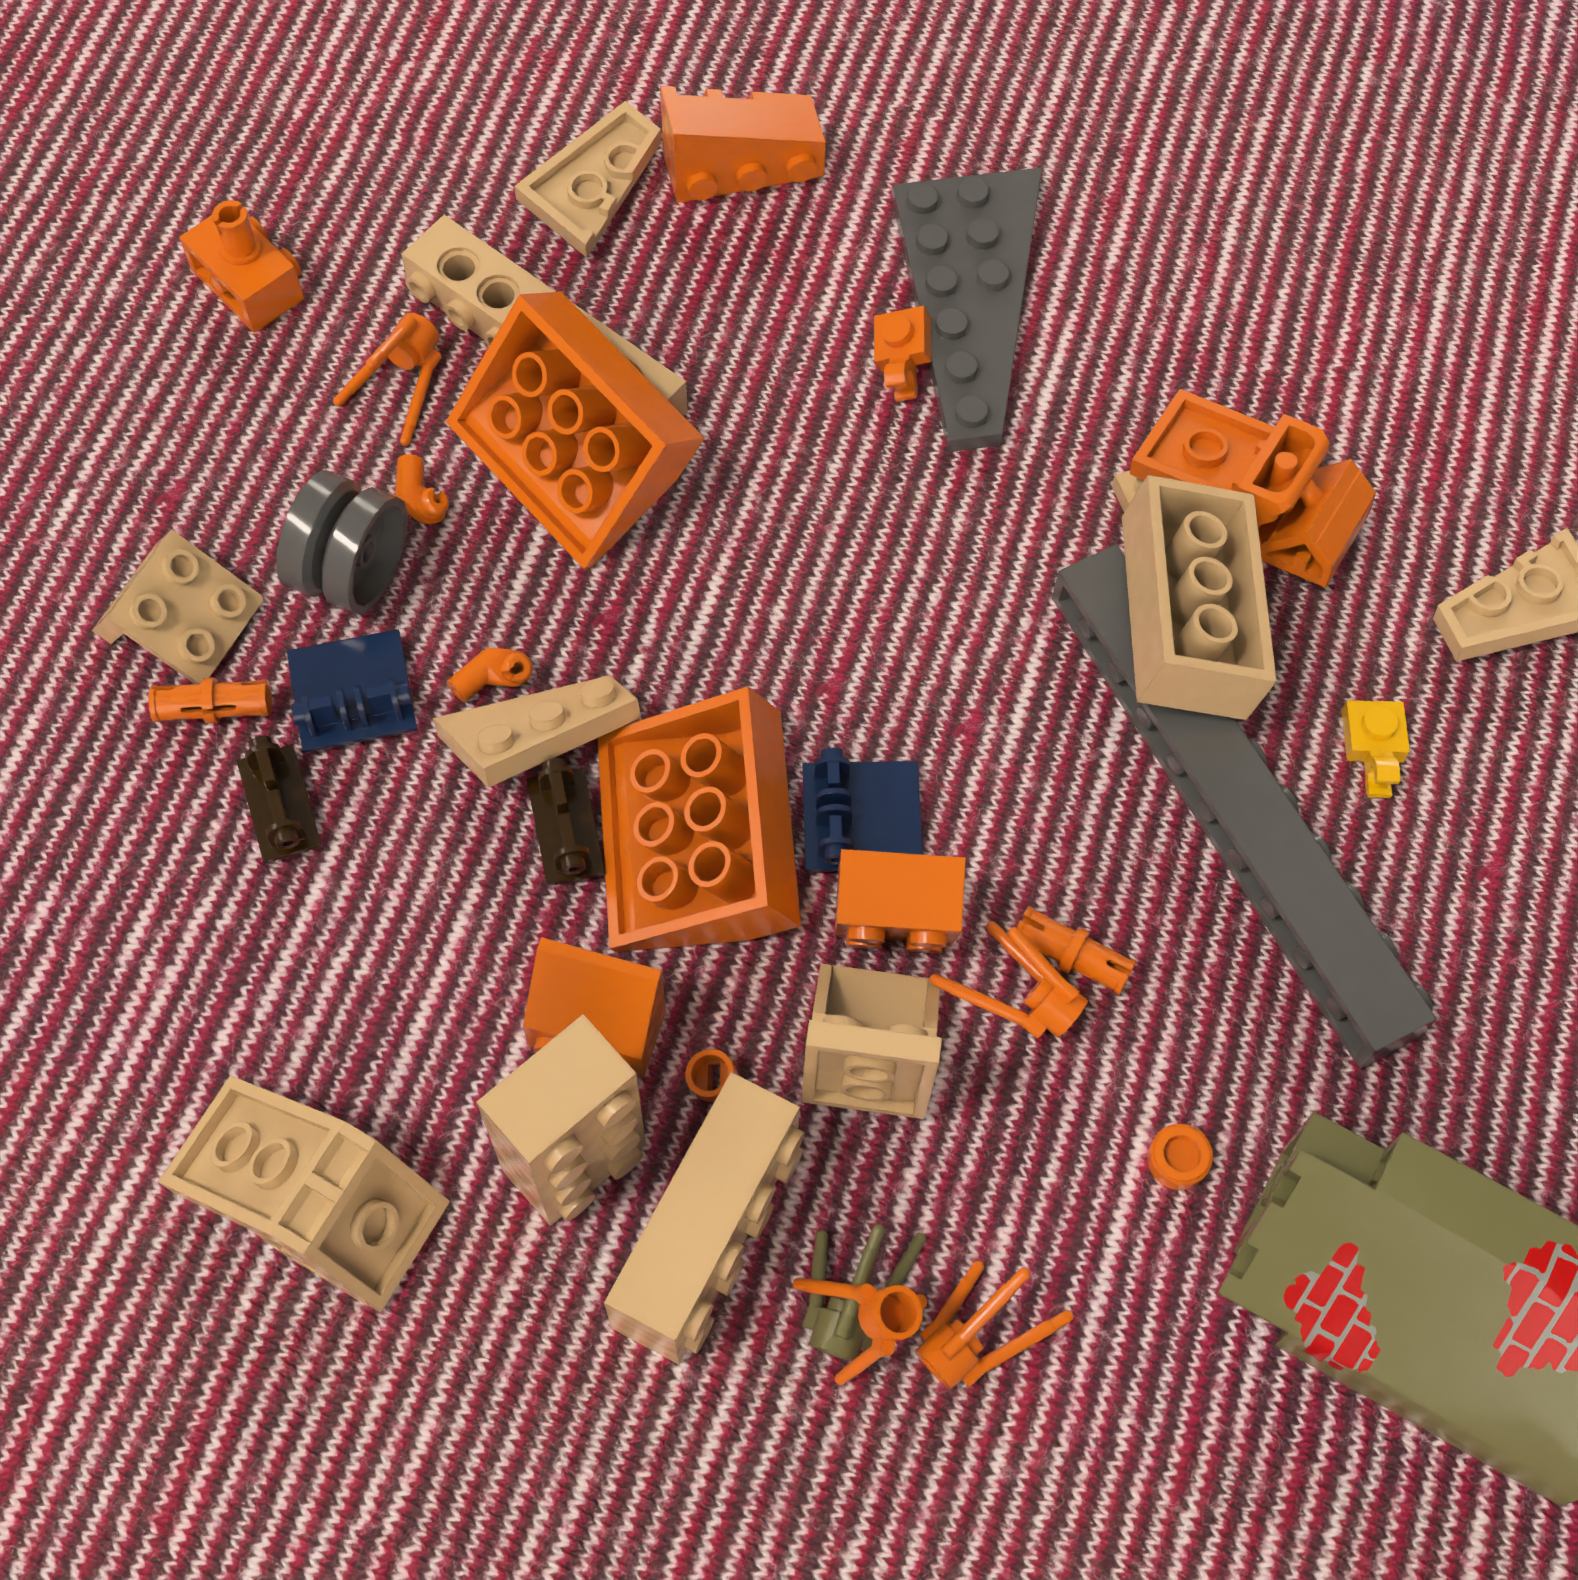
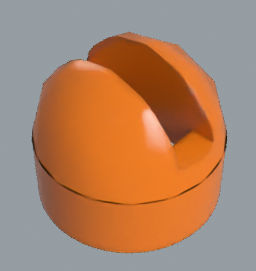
[685,1049,738,1102]

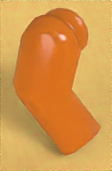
[395,454,449,525]

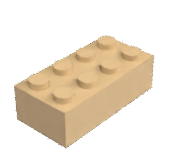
[1122,475,1277,720]
[476,1014,646,1227]
[604,1072,805,1365]

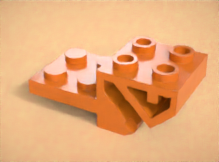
[1130,389,1376,588]

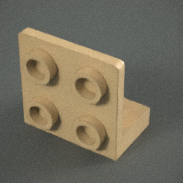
[92,529,263,684]

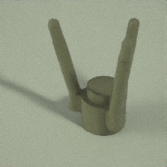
[802,1224,926,1361]

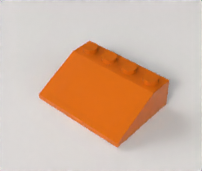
[446,291,705,570]
[597,686,801,952]

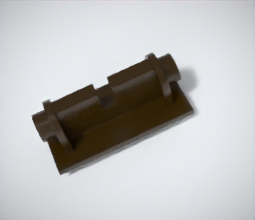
[236,736,322,864]
[526,758,605,886]

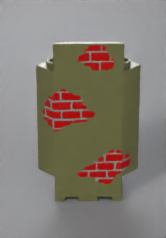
[1218,1111,1578,1506]

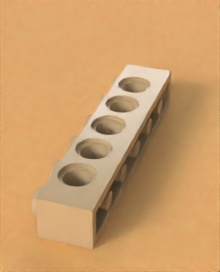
[401,215,687,416]

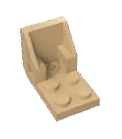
[801,964,942,1119]
[158,1075,450,1312]

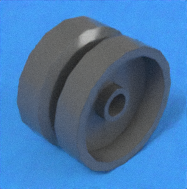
[277,470,408,615]

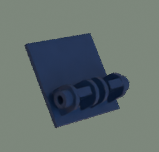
[287,629,418,753]
[802,747,923,872]

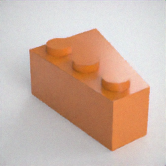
[660,86,826,203]

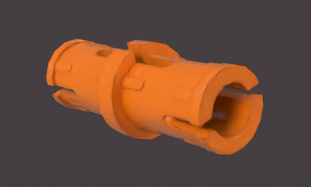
[148,677,272,724]
[1017,905,1137,995]

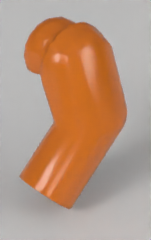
[446,648,533,703]

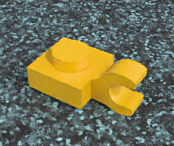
[1341,700,1410,798]

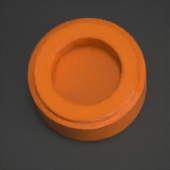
[1147,1124,1213,1190]

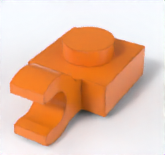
[874,305,931,402]

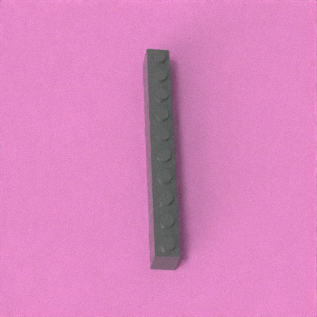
[1052,544,1437,1070]

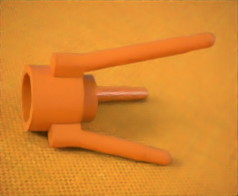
[333,313,442,446]
[929,921,1088,1039]
[915,1260,1074,1390]
[793,1277,927,1385]

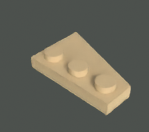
[514,101,661,258]
[1433,528,1578,662]
[433,675,641,788]

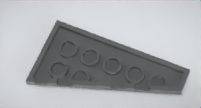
[891,167,1042,452]

